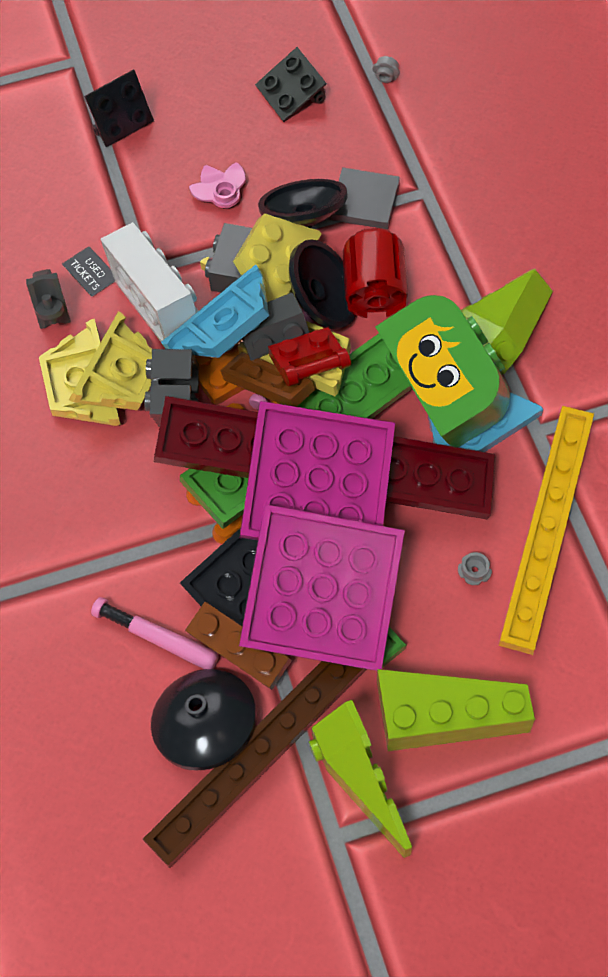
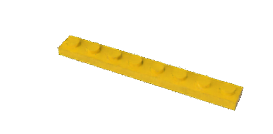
[499,406,594,655]

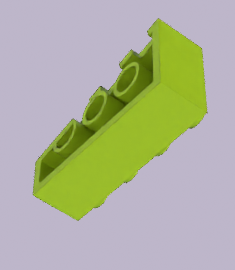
[377,669,535,751]

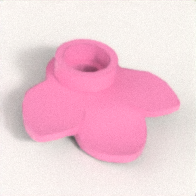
[189,163,245,208]

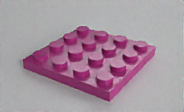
[239,401,395,540]
[239,504,405,671]

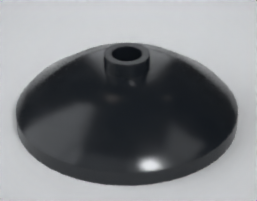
[258,179,348,228]
[288,239,356,330]
[151,669,257,771]

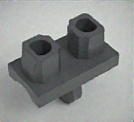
[26,269,70,329]

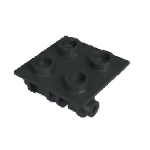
[255,47,327,122]

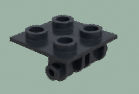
[84,69,154,147]

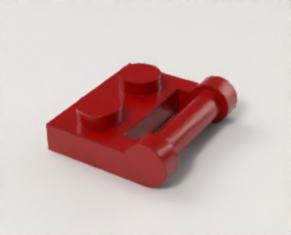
[268,327,351,387]

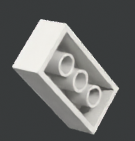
[100,222,199,342]

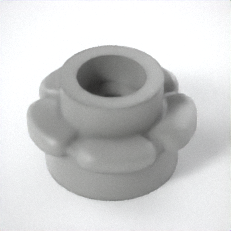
[372,56,400,83]
[458,552,492,585]

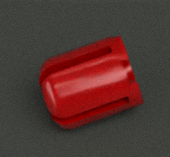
[343,228,408,318]

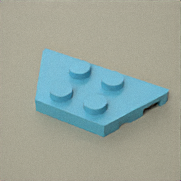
[161,265,269,358]
[428,392,543,452]

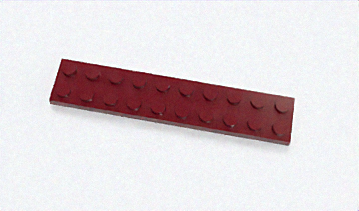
[154,396,495,520]

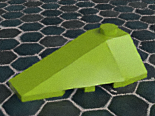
[461,269,553,375]
[308,700,412,858]

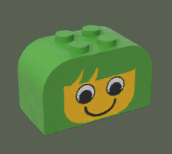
[375,295,510,447]

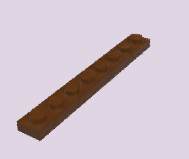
[143,661,367,868]

